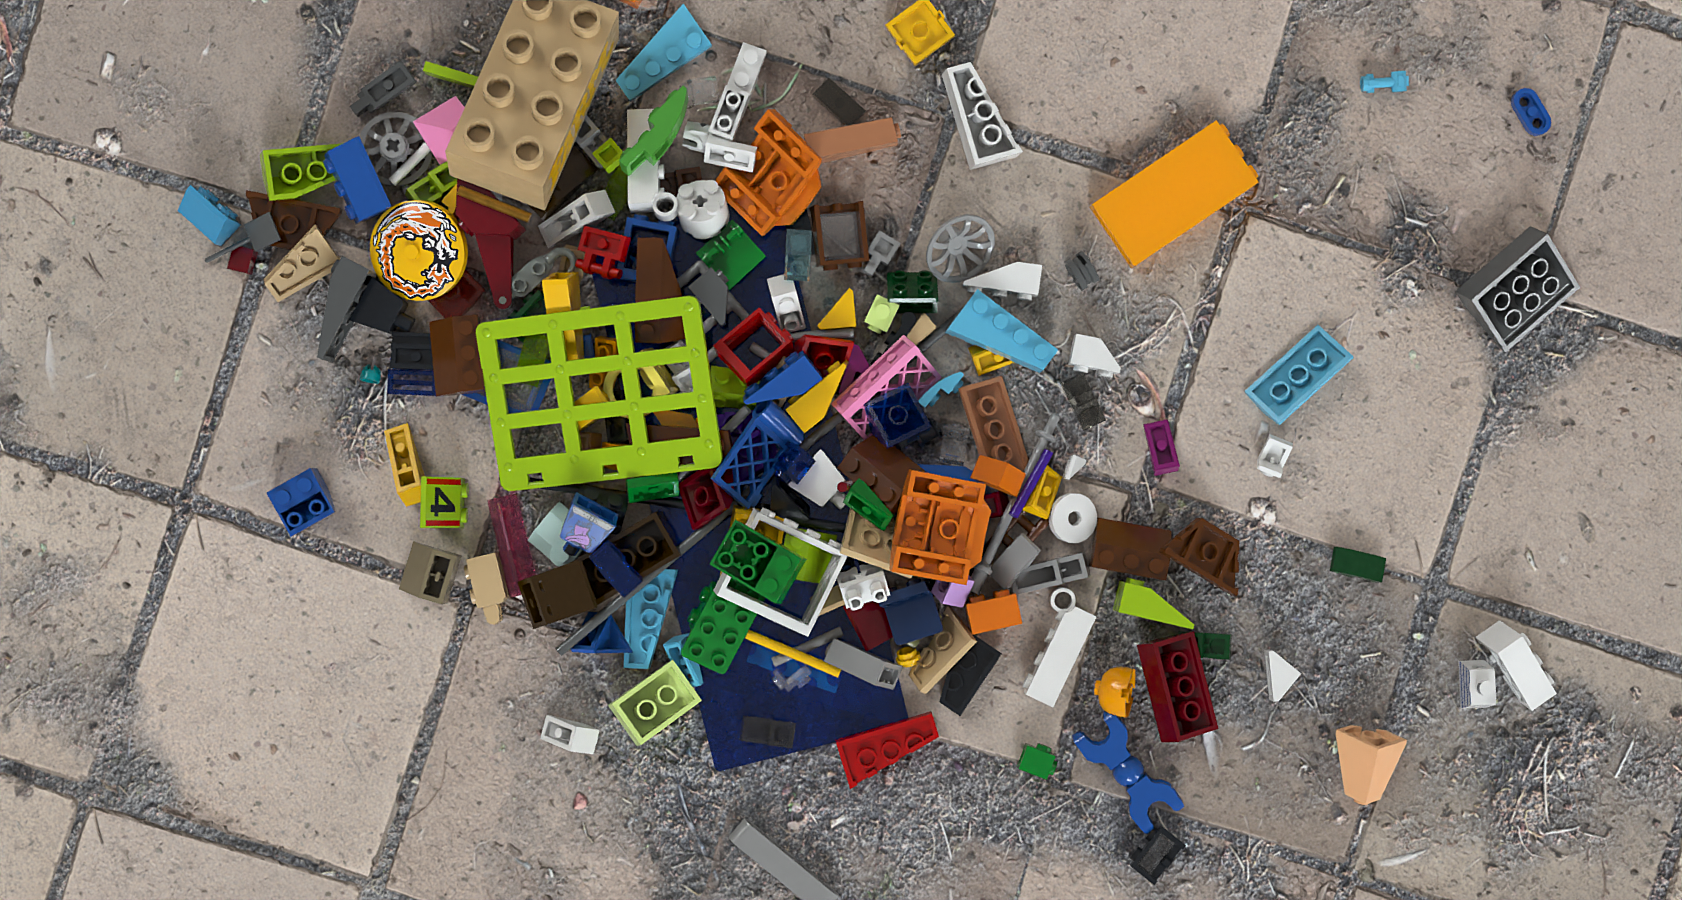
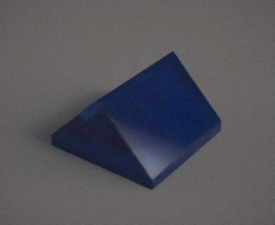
[864,383,932,449]

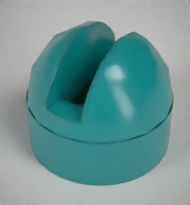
[360,364,381,384]

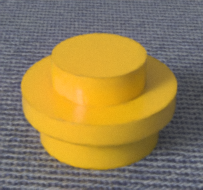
[896,646,921,668]

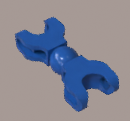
[1072,711,1184,834]

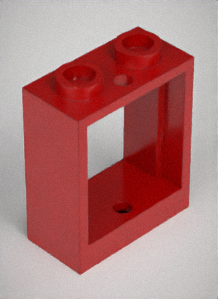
[713,308,795,387]

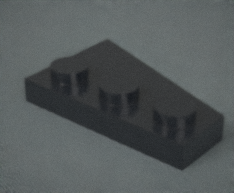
[939,632,1002,716]

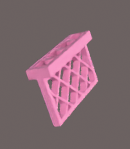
[831,335,942,440]

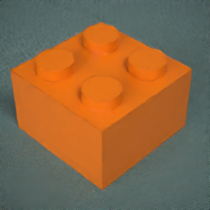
[964,589,1022,634]

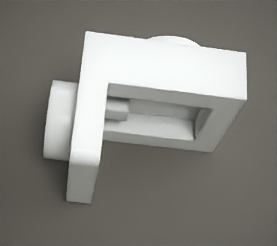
[1257,434,1293,478]

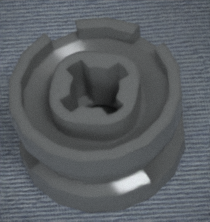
[1064,251,1099,291]

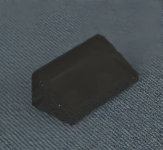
[812,78,866,126]

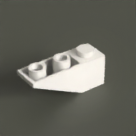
[962,262,1042,301]

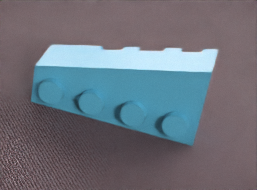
[945,289,1058,373]

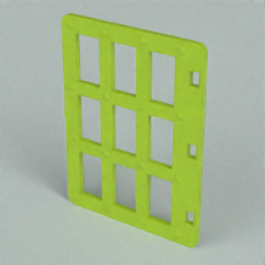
[476,296,723,491]

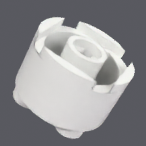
[676,180,730,239]

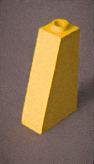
[542,272,584,360]

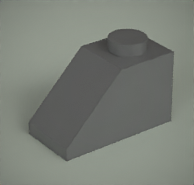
[688,267,729,327]

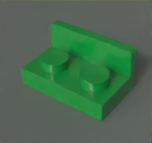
[625,472,679,503]

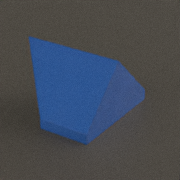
[571,612,633,653]

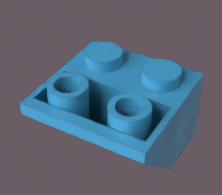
[177,185,241,247]

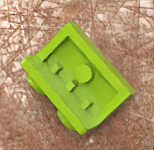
[710,366,760,410]

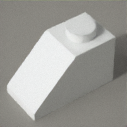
[540,715,599,754]

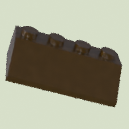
[570,511,681,605]

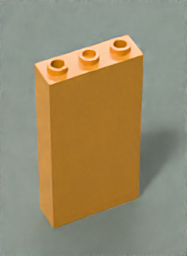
[1089,120,1259,269]

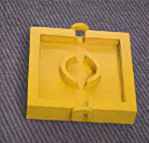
[885,0,955,66]

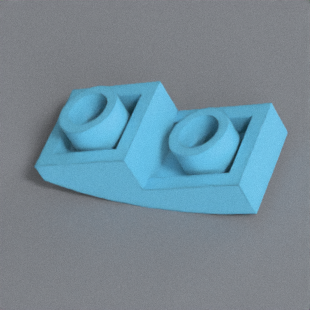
[917,372,964,409]

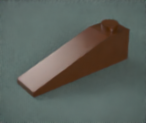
[635,237,685,343]

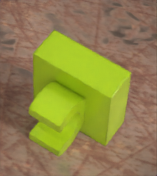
[592,138,623,173]

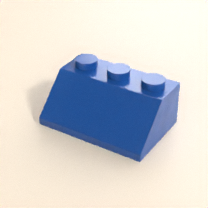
[323,136,391,224]

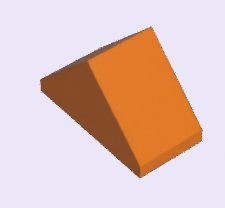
[970,455,1026,497]

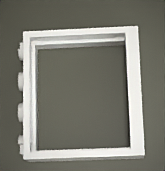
[713,507,847,637]

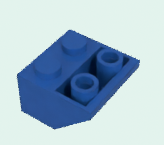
[266,468,336,537]

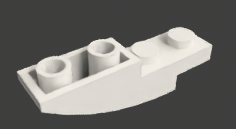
[708,42,767,141]

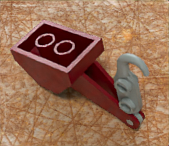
[456,178,576,310]

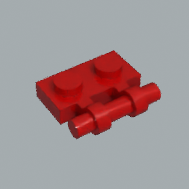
[575,226,631,279]

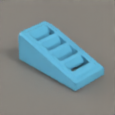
[663,633,703,687]

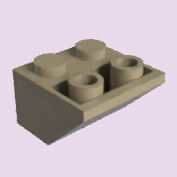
[399,541,462,605]

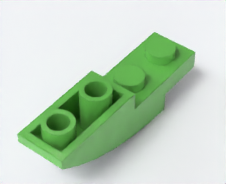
[619,85,689,176]

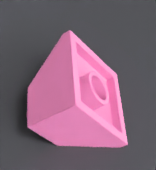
[413,96,465,165]

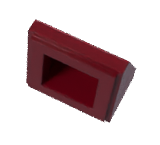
[227,246,258,275]
[984,491,1009,519]

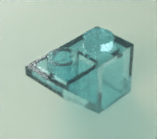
[784,229,813,281]

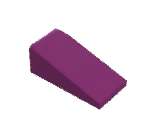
[1143,419,1180,476]

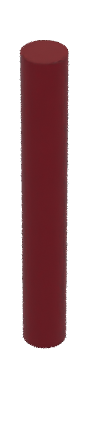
[837,480,854,492]

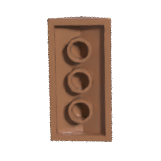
[958,376,1029,472]

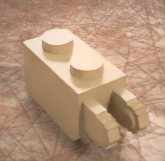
[464,552,509,625]

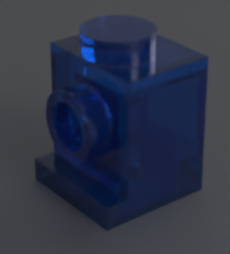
[773,441,816,485]

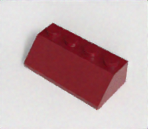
[1137,631,1219,742]

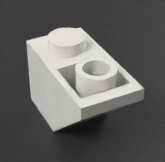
[767,272,806,333]
[1068,334,1121,378]

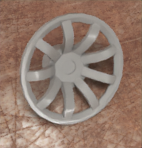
[360,112,433,186]
[926,214,995,283]

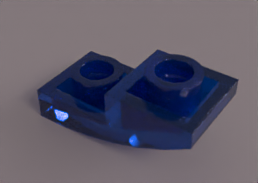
[589,540,643,598]

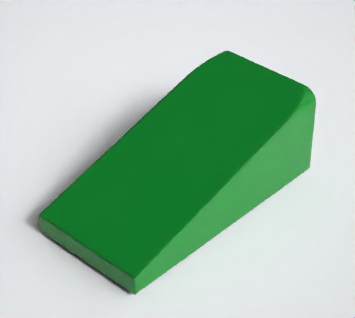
[843,478,893,531]

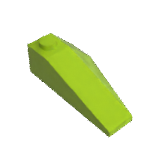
[260,143,343,201]

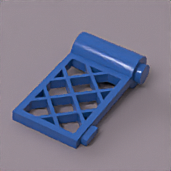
[710,400,804,509]

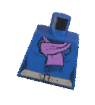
[560,492,618,556]

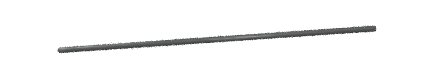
[555,304,966,656]

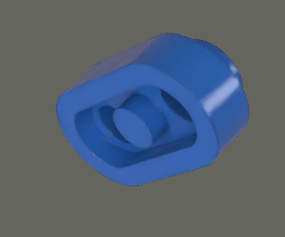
[1511,88,1551,136]

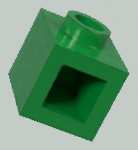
[1017,743,1058,780]

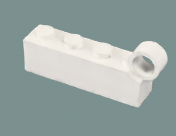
[627,109,678,221]
[1022,587,1096,707]

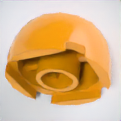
[1094,667,1136,718]

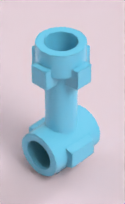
[1360,71,1409,93]

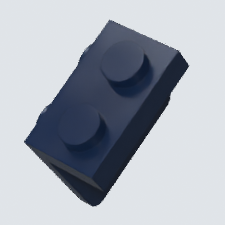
[879,579,943,645]

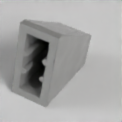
[824,638,903,690]

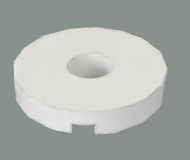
[1049,493,1097,543]

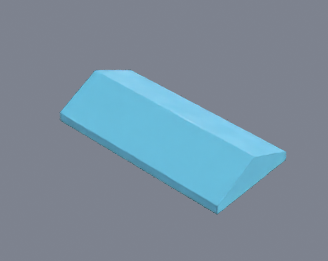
[1244,325,1353,425]

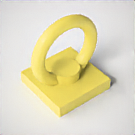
[603,348,680,419]

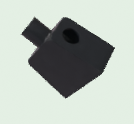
[349,278,415,334]

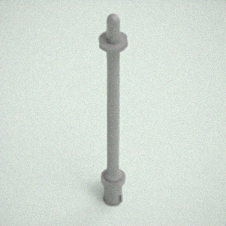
[970,413,1060,596]

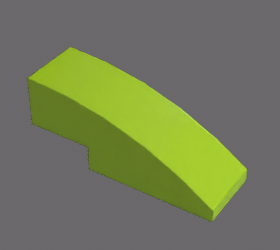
[405,161,457,204]

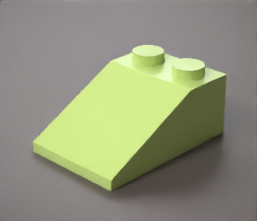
[608,660,702,746]

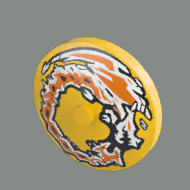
[370,200,468,301]

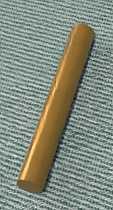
[457,185,532,223]

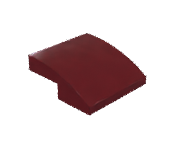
[843,586,893,651]

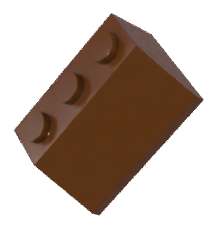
[429,314,485,397]
[837,432,926,515]
[1089,517,1171,581]

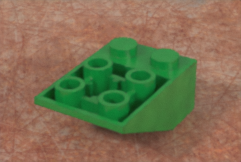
[710,519,807,604]

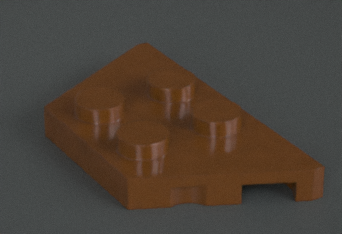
[246,190,343,250]
[1159,518,1240,596]

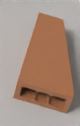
[804,117,901,164]

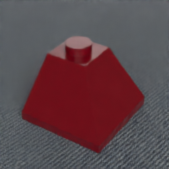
[679,463,734,530]

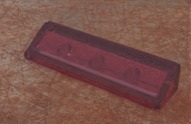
[487,493,536,597]

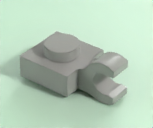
[863,230,901,277]

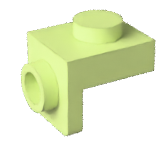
[864,294,900,334]

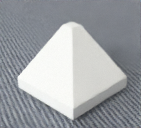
[1062,455,1086,480]

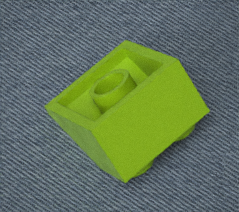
[784,528,837,583]

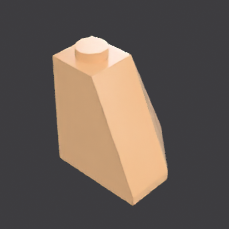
[1336,725,1407,805]

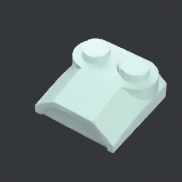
[528,502,584,567]

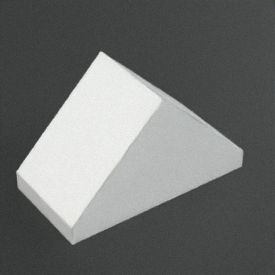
[1264,649,1301,702]

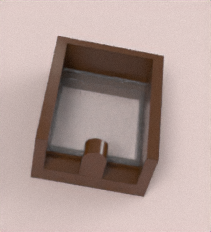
[809,201,869,271]

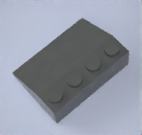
[1455,226,1580,353]

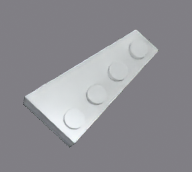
[942,62,1023,170]

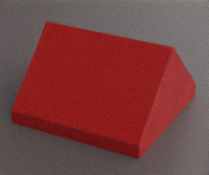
[794,334,854,385]

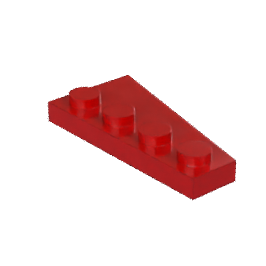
[835,711,939,789]

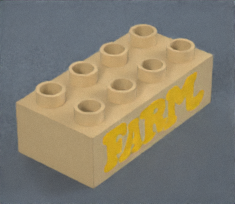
[445,0,619,211]

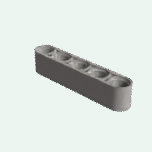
[728,818,839,900]

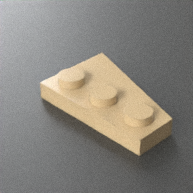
[263,224,340,302]
[908,606,977,694]

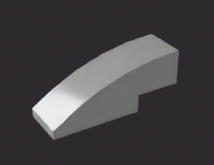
[1012,551,1091,595]

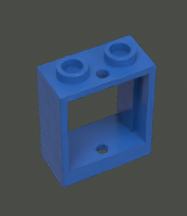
[617,214,678,282]

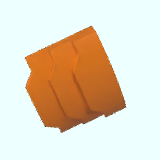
[715,109,822,236]
[889,469,991,585]

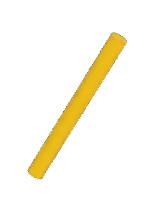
[745,629,841,678]

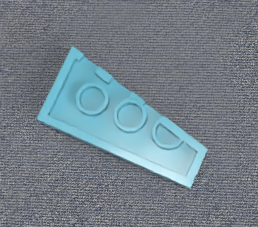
[616,4,712,102]
[623,569,678,669]

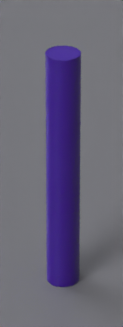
[1009,449,1053,518]

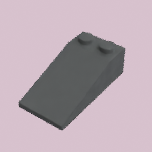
[317,256,378,363]

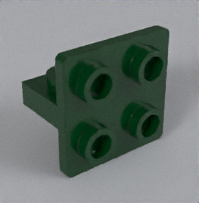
[887,270,938,313]

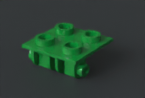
[696,220,766,290]

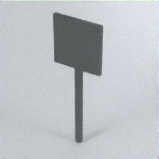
[205,212,282,263]

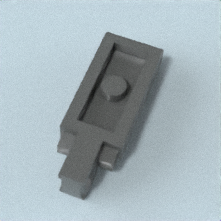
[350,61,417,117]

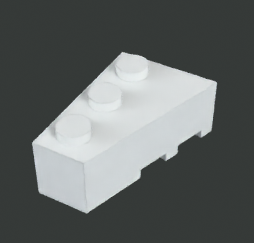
[1475,620,1557,711]

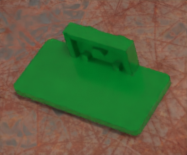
[681,573,766,674]

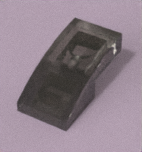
[1060,373,1106,431]
[740,715,796,748]

